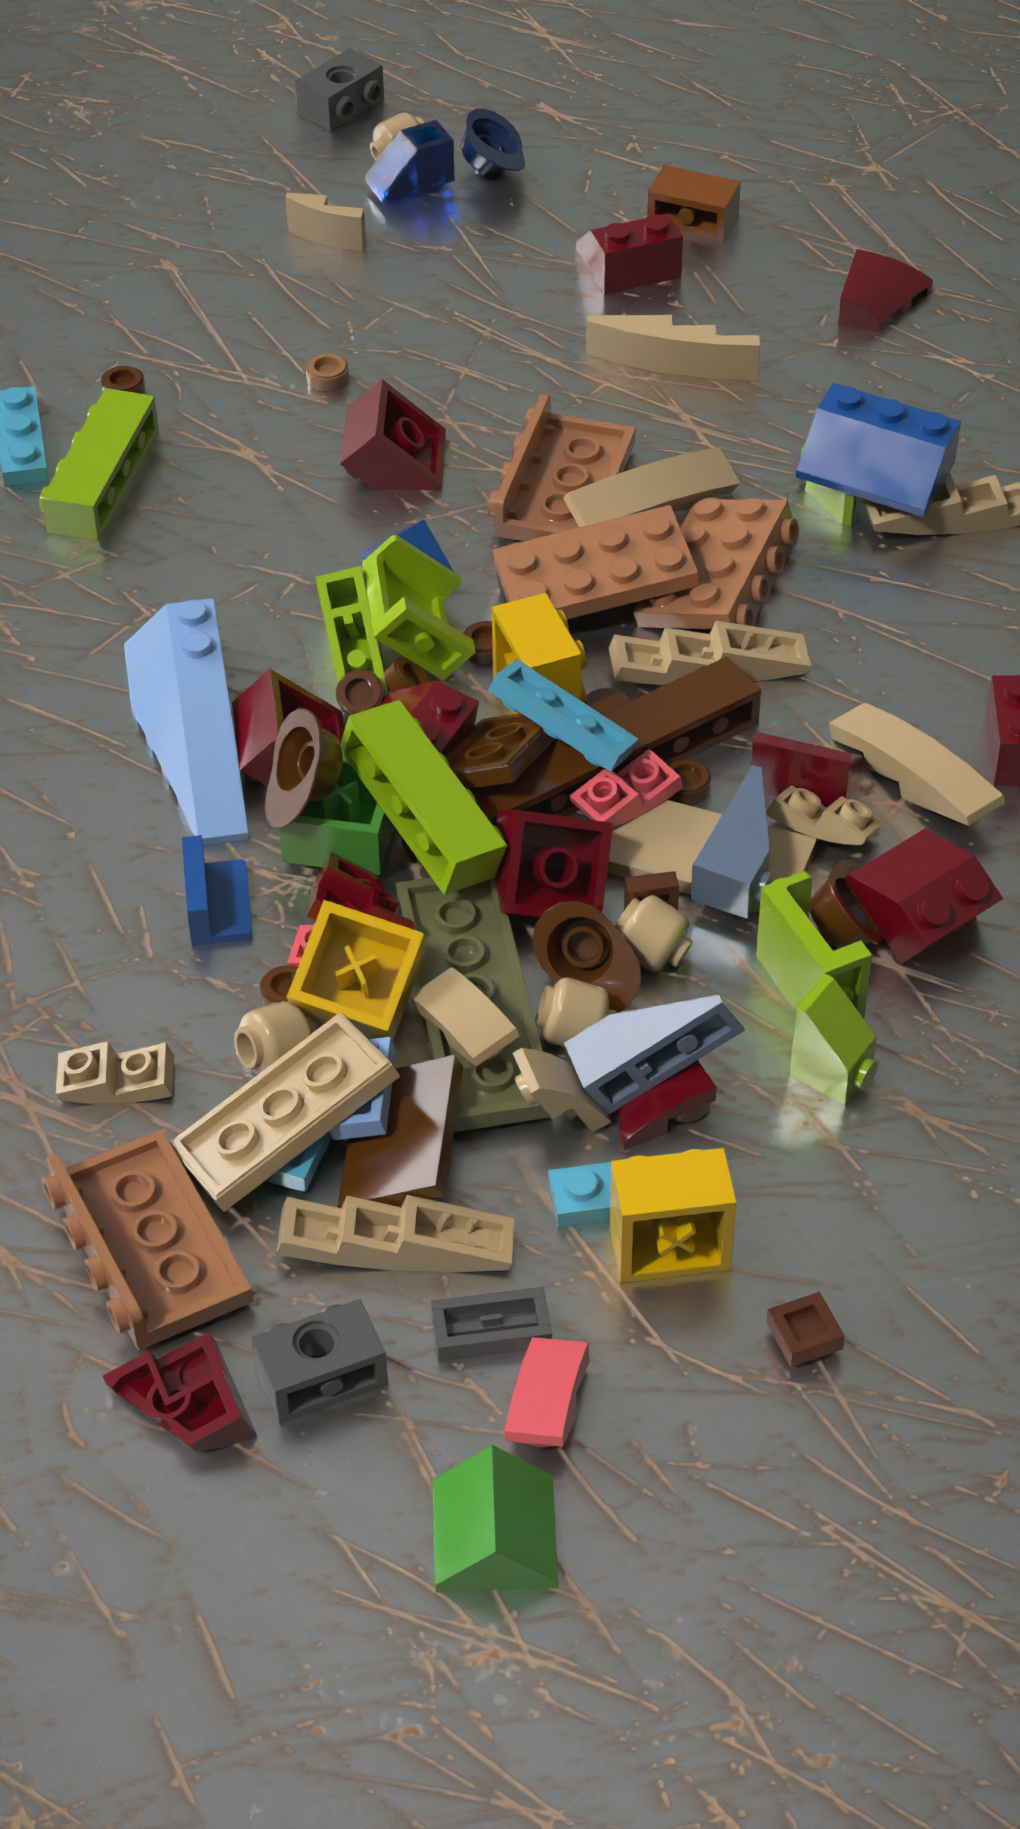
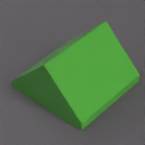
[433,1445,558,1592]

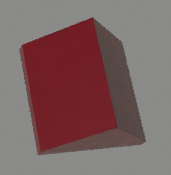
[751,732,864,807]

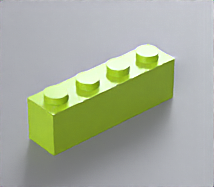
[39,388,159,541]
[340,700,507,895]

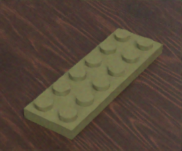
[396,877,550,1132]

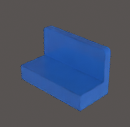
[182,835,253,946]

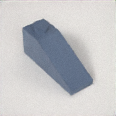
[691,765,774,919]
[564,994,745,1115]

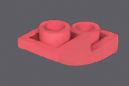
[570,749,683,827]
[505,1337,590,1447]

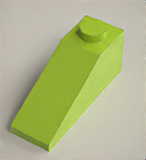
[315,566,389,695]

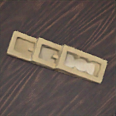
[586,315,760,380]
[563,447,741,527]
[863,473,1020,535]
[609,621,811,685]
[828,702,1005,825]
[276,1195,514,1273]

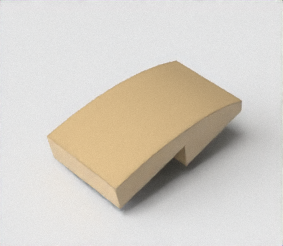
[286,192,366,252]
[766,785,883,845]
[409,967,519,1066]
[55,1041,174,1104]
[513,1048,611,1133]

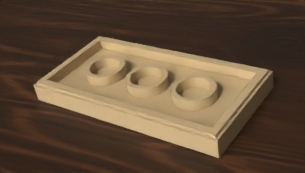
[607,800,817,913]
[170,1012,400,1212]

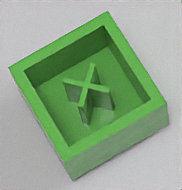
[279,754,395,875]

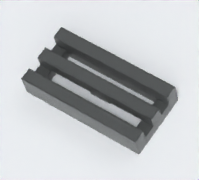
[430,1287,552,1361]

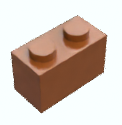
[647,165,741,242]

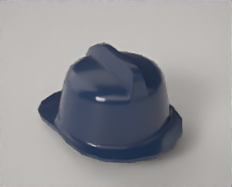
[460,108,525,176]

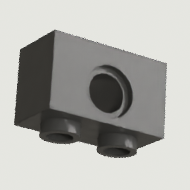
[295,49,384,132]
[251,1299,388,1424]

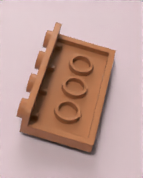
[488,394,636,541]
[633,498,799,629]
[492,505,699,619]
[42,1129,254,1351]

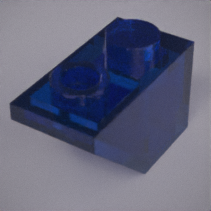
[365,120,455,202]

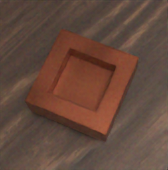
[624,871,679,910]
[766,1292,845,1367]

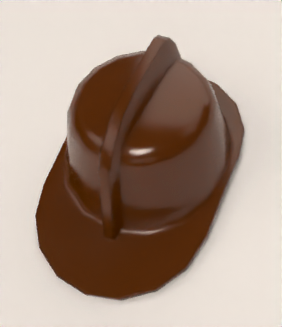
[265,709,343,828]
[809,859,883,949]
[532,901,641,1013]

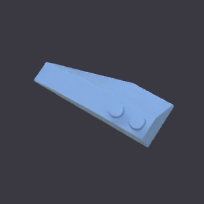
[124,598,249,846]

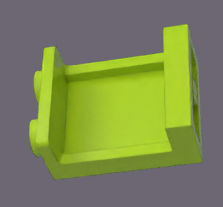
[362,535,476,680]
[756,871,872,1019]

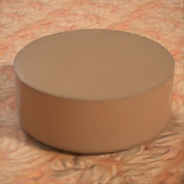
[306,353,349,392]

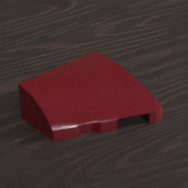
[838,249,933,332]
[306,852,414,929]
[618,1060,717,1151]
[103,1332,257,1451]

